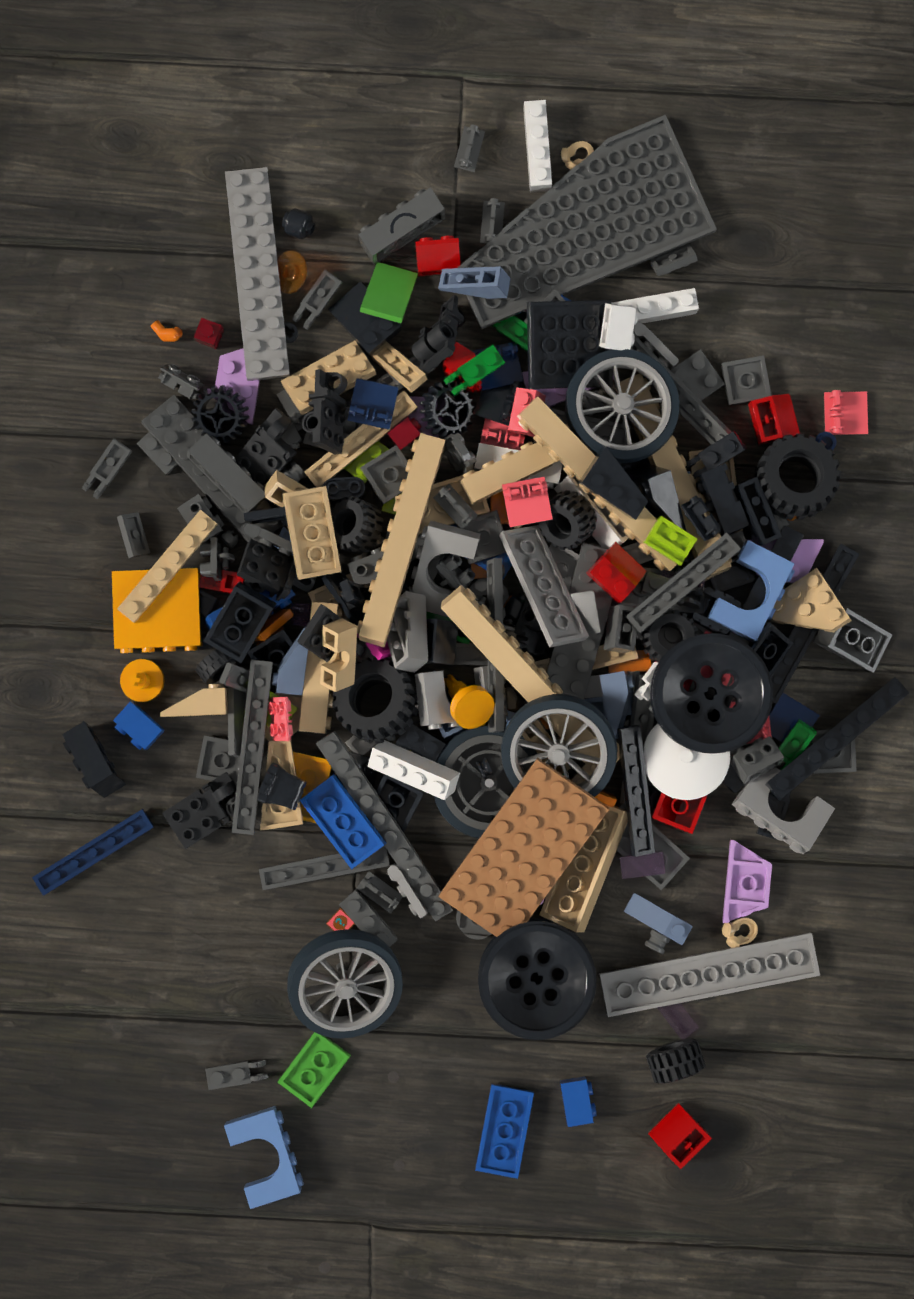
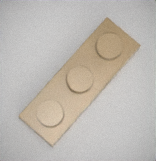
[371,342,428,393]

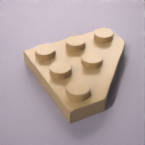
[772,568,852,632]

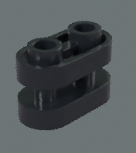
[322,477,366,504]

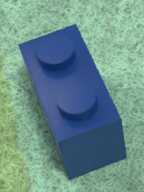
[113,701,165,749]
[560,1076,597,1127]

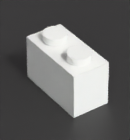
[599,303,638,350]

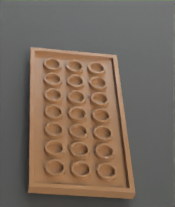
[438,757,610,937]

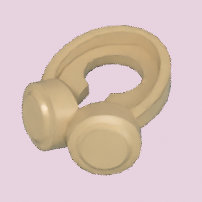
[561,141,594,170]
[722,918,758,948]

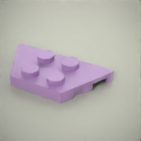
[214,349,260,425]
[749,539,824,583]
[722,840,772,923]

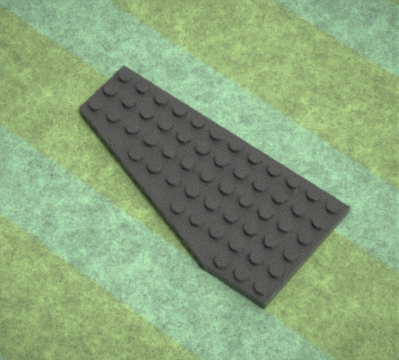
[458,115,717,329]

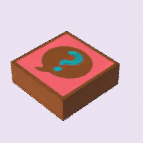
[326,907,355,931]

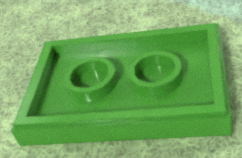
[360,262,418,323]
[278,1032,351,1108]

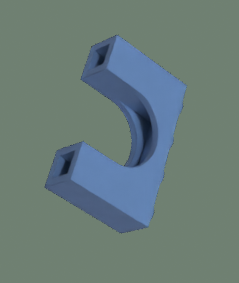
[707,540,795,643]
[224,1106,304,1209]

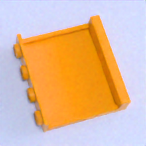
[112,568,203,653]

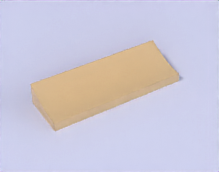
[540,806,628,932]

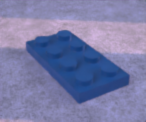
[300,774,386,870]
[475,1083,534,1179]

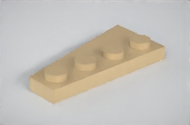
[260,740,303,831]

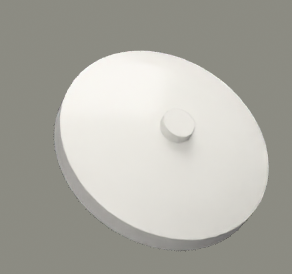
[643,713,730,800]

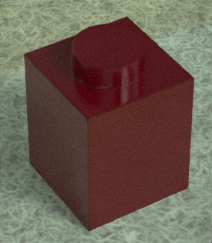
[194,317,224,350]
[387,416,422,450]

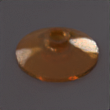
[277,251,307,294]

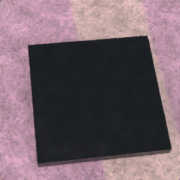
[527,300,613,389]

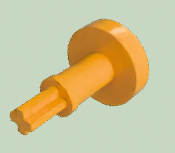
[120,659,165,702]
[444,674,495,729]

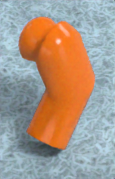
[150,320,183,342]

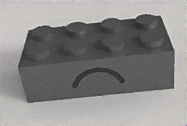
[358,187,445,265]

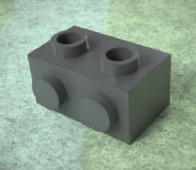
[177,494,225,544]
[347,547,384,584]
[604,604,637,653]
[730,736,784,784]

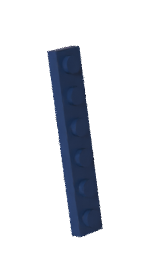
[32,809,154,896]

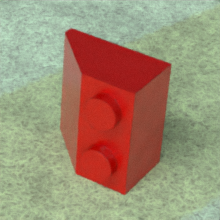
[586,541,647,603]
[652,793,708,834]

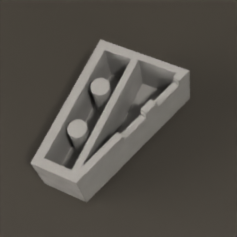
[387,591,428,673]

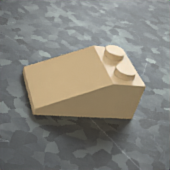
[160,684,228,717]

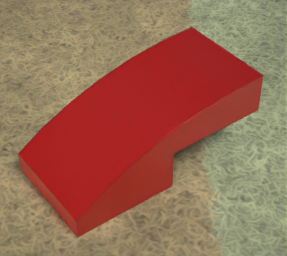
[199,570,244,593]

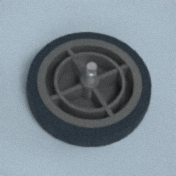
[434,725,538,839]

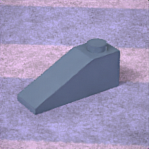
[438,266,511,299]
[272,627,308,695]
[600,671,635,739]
[624,893,693,945]

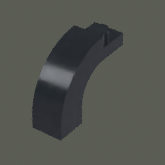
[340,579,410,612]

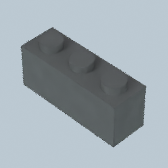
[339,889,398,947]

